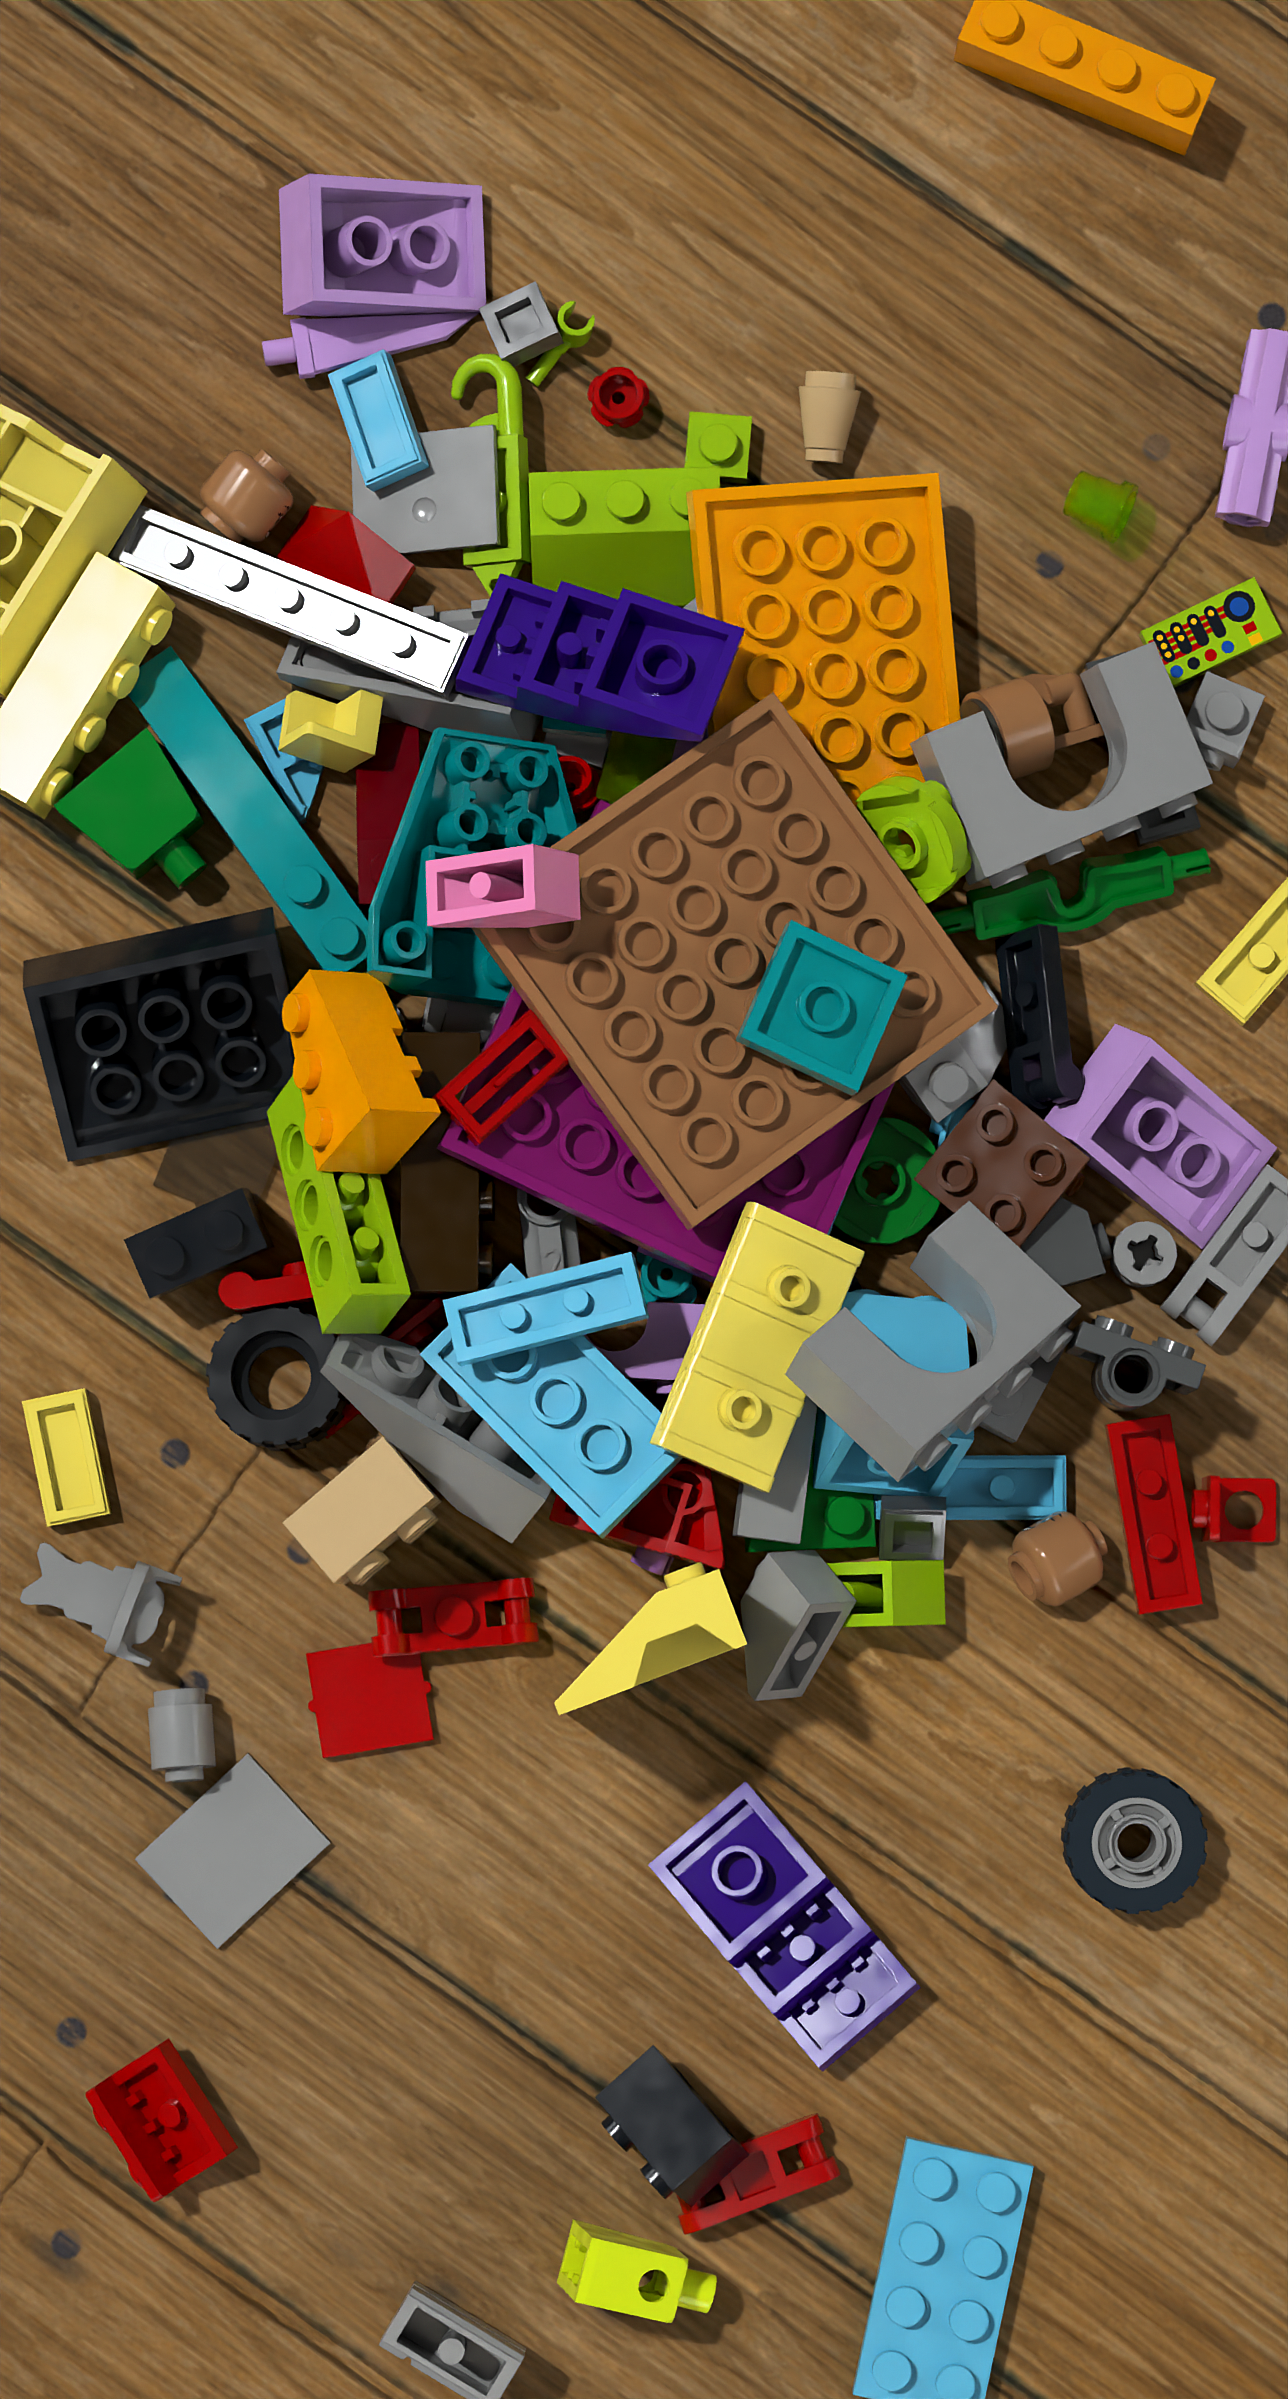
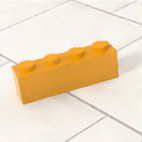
[954,0,1216,156]

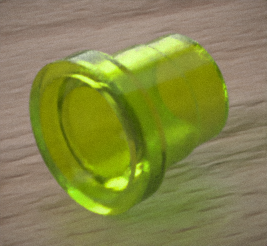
[1063,470,1138,544]

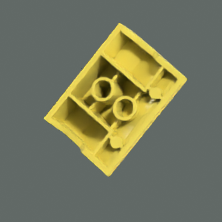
[0,404,148,700]
[554,1562,747,1715]

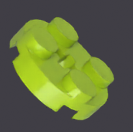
[856,776,972,904]

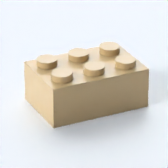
[283,1437,442,1586]

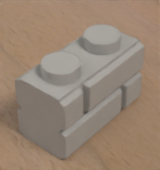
[379,2280,526,2399]

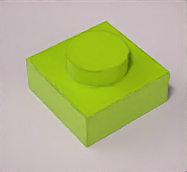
[684,411,752,484]

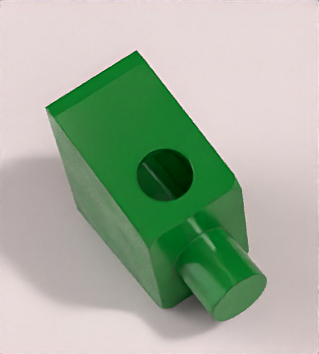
[53,728,208,889]

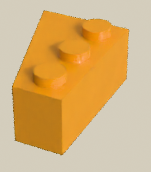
[282,969,441,1174]

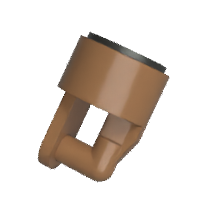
[959,673,1104,780]

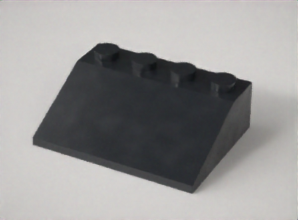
[23,907,295,1162]

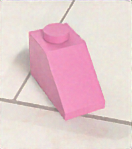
[426,844,581,928]

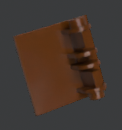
[914,1079,1091,1248]

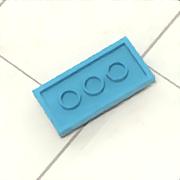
[419,1263,683,1539]
[852,2136,1034,2399]

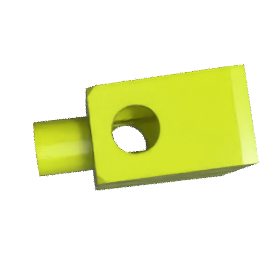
[557,2219,717,2323]

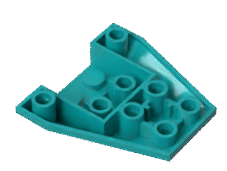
[367,727,578,1007]

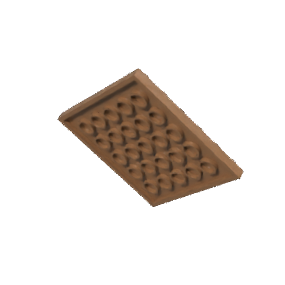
[472,692,998,1230]

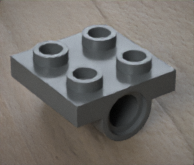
[1065,1315,1206,1412]

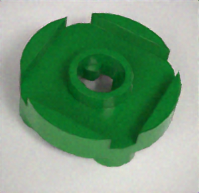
[833,1118,940,1246]

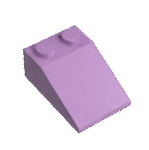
[279,174,486,318]
[1044,1024,1277,1249]

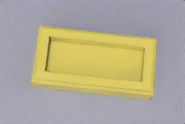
[22,1388,112,1527]

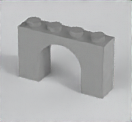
[910,641,1213,889]
[785,1201,1081,1482]

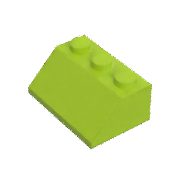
[528,466,720,608]

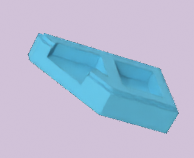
[244,698,325,825]

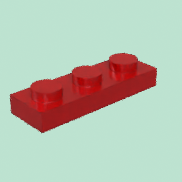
[1105,1414,1203,1615]

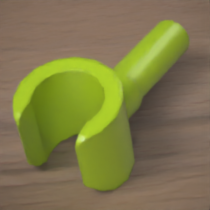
[526,301,595,387]

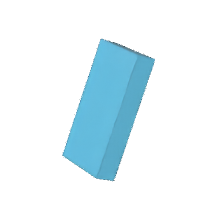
[328,349,429,492]

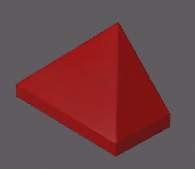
[277,505,416,604]

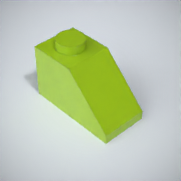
[826,1560,946,1627]

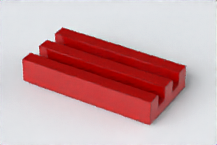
[432,1009,569,1146]

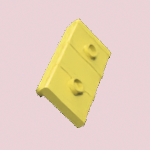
[650,1202,865,1493]

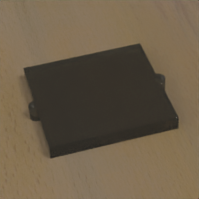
[153,1101,278,1208]

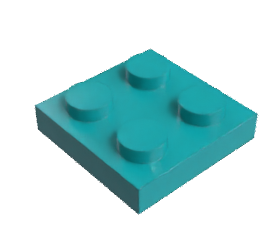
[735,920,908,1096]

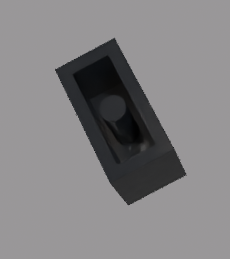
[124,1188,275,1299]
[595,2045,750,2207]

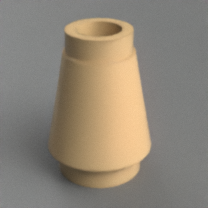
[798,371,861,464]

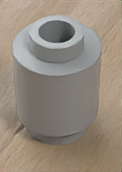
[148,1688,216,1783]

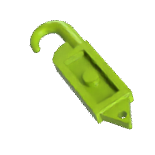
[451,354,531,597]

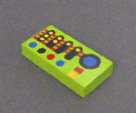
[1139,577,1282,688]

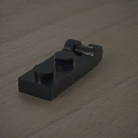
[995,924,1084,1112]

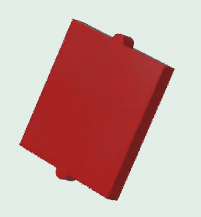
[306,1642,434,1758]

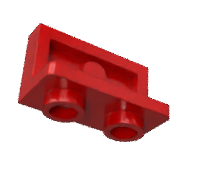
[85,2038,238,2202]

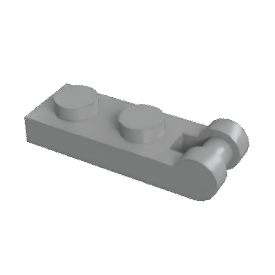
[1160,1164,1288,1346]

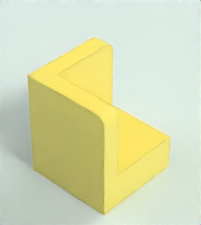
[278,689,383,773]

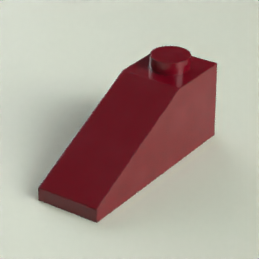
[356,723,421,914]

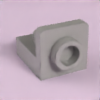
[1186,671,1265,771]

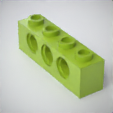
[267,1075,411,1334]

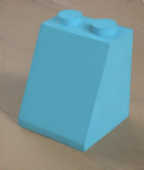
[813,1289,974,1497]

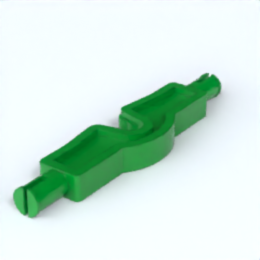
[931,846,1211,940]

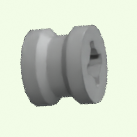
[1110,1221,1177,1288]

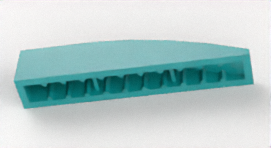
[128,646,368,973]

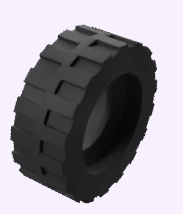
[206,1305,350,1452]

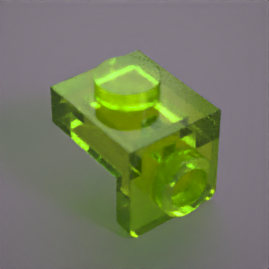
[596,731,677,804]

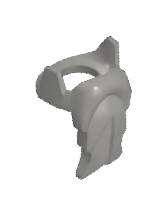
[20,1542,182,1667]

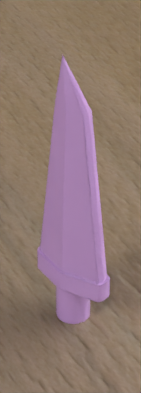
[262,313,478,379]

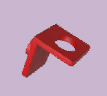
[388,1296,445,1347]
[1191,1475,1276,1543]

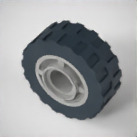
[1061,1767,1208,1914]

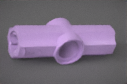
[1215,328,1288,527]

